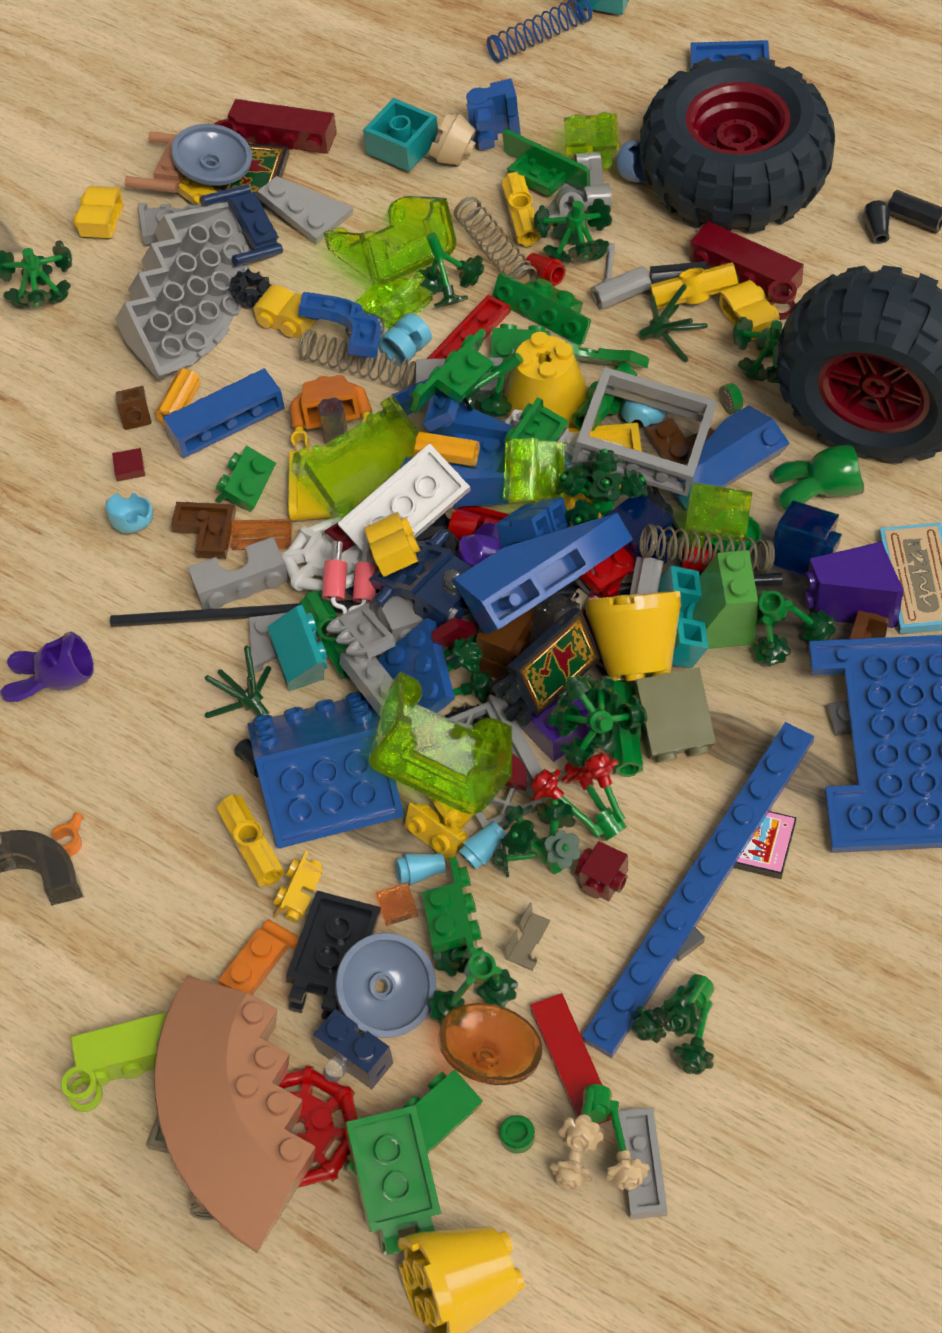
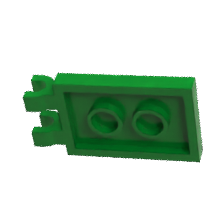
[344,1105,442,1256]

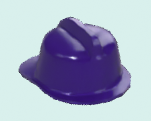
[456,522,502,567]

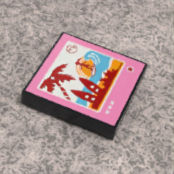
[732,802,797,879]

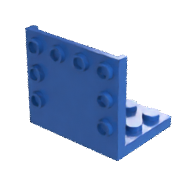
[247,692,404,849]

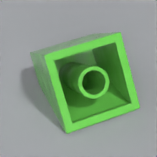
[692,550,758,649]

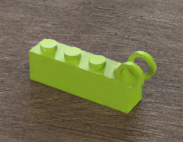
[61,1011,168,1112]

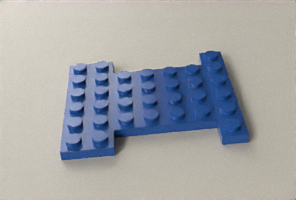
[808,635,942,853]

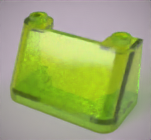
[323,196,457,285]
[291,395,419,520]
[369,671,512,814]

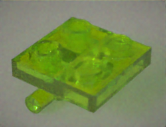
[564,112,620,168]
[355,269,433,329]
[504,438,566,502]
[685,482,752,548]

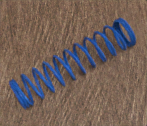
[486,0,593,63]

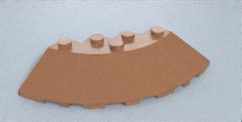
[154,976,316,1253]

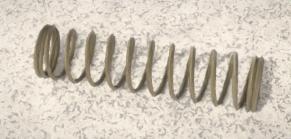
[454,196,537,283]
[298,330,416,390]
[640,524,775,574]

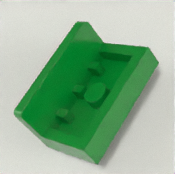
[490,324,551,362]
[504,397,569,473]
[215,445,276,512]

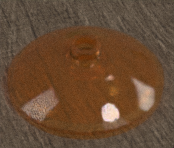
[438,1003,542,1086]

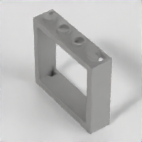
[572,367,717,496]

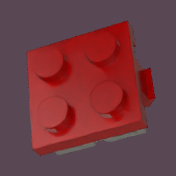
[576,547,636,596]

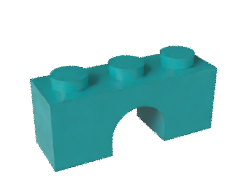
[658,566,708,668]

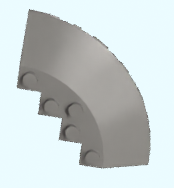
[115,202,250,379]

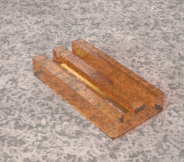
[230,519,293,551]

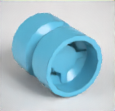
[379,313,432,366]

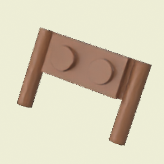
[125,131,184,193]

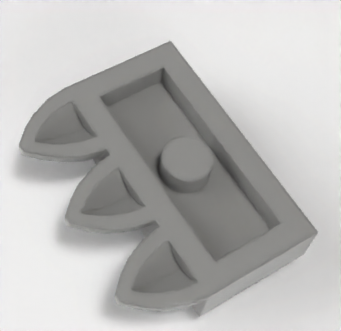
[326,604,396,659]

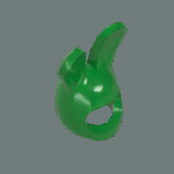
[771,445,865,511]

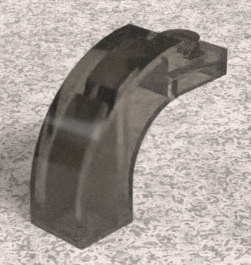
[0,830,84,906]

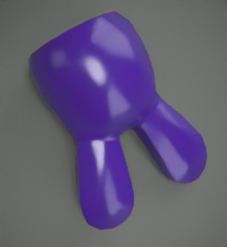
[0,631,94,702]

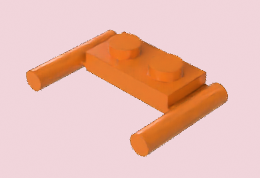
[218,919,300,995]

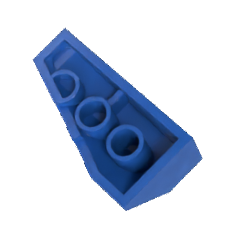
[672,405,790,511]

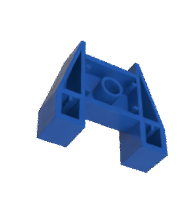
[400,404,516,507]

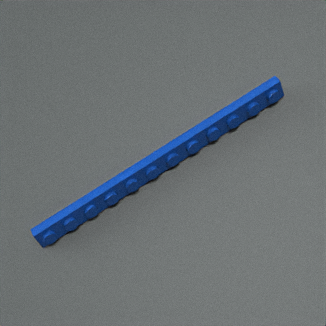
[582,722,814,1058]

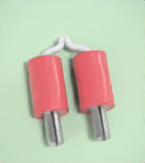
[321,541,378,614]

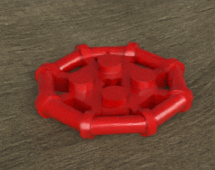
[279,1065,358,1188]

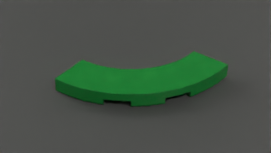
[529,338,649,368]

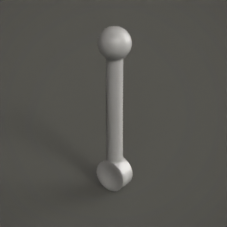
[603,243,615,282]

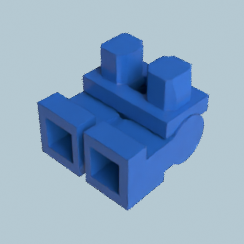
[466,78,521,150]
[495,497,571,548]

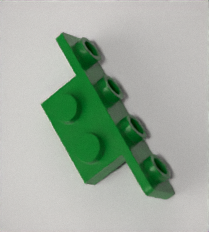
[502,129,591,197]
[492,273,591,345]
[410,328,494,413]
[422,856,484,954]

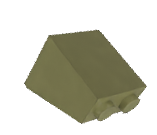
[632,667,716,763]

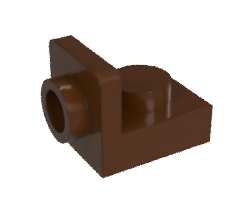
[116,385,152,430]
[850,610,889,639]

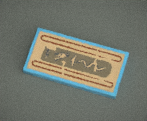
[879,523,942,634]

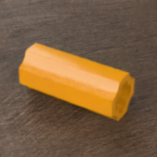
[154,368,201,425]
[414,432,480,467]

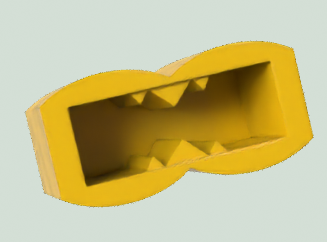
[73,186,124,238]
[719,280,779,341]
[253,285,317,338]
[364,511,420,577]

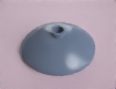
[171,124,252,186]
[335,933,436,1038]

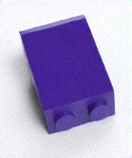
[803,541,904,628]

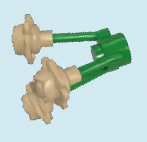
[549,1084,650,1191]

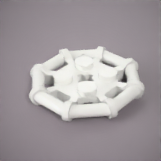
[281,513,362,591]

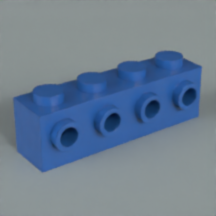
[163,368,285,458]

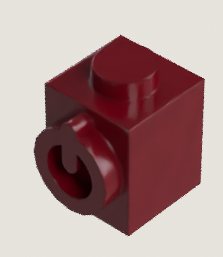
[574,841,628,901]

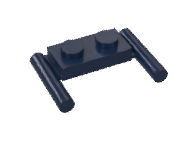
[199,184,283,266]

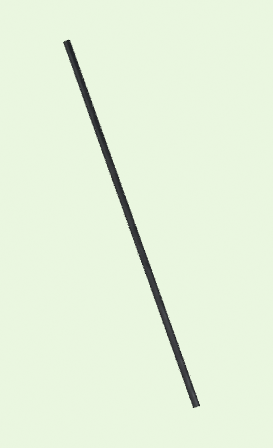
[110,573,783,627]

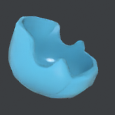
[621,399,668,427]
[105,493,154,533]

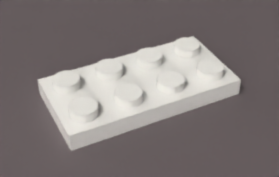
[338,443,471,569]

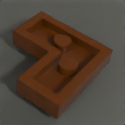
[646,418,714,465]
[171,501,236,559]

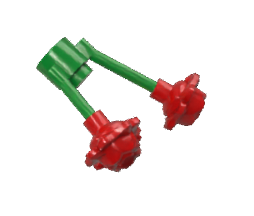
[530,752,627,841]

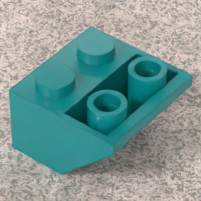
[267,605,328,692]

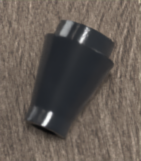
[862,200,890,244]

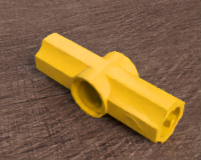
[501,172,541,247]
[650,262,738,309]
[216,794,284,887]

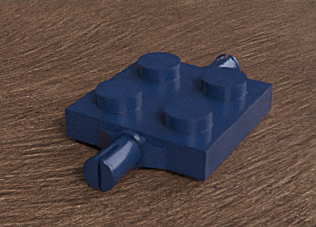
[369,529,453,608]

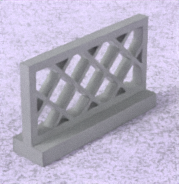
[431,693,551,829]

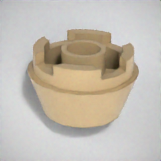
[429,112,476,165]

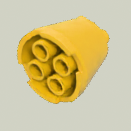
[503,332,589,428]
[585,591,681,681]
[397,1226,525,1333]

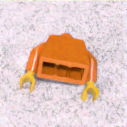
[290,375,380,451]

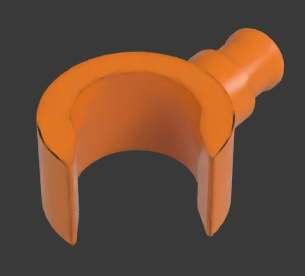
[51,812,84,857]

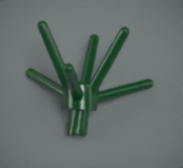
[639,284,708,362]
[205,646,271,718]

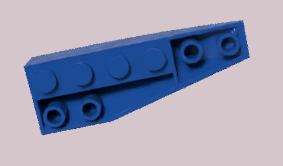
[452,513,633,634]

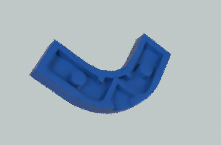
[299,292,381,358]
[386,379,460,432]

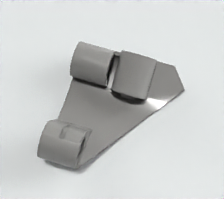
[545,146,612,218]

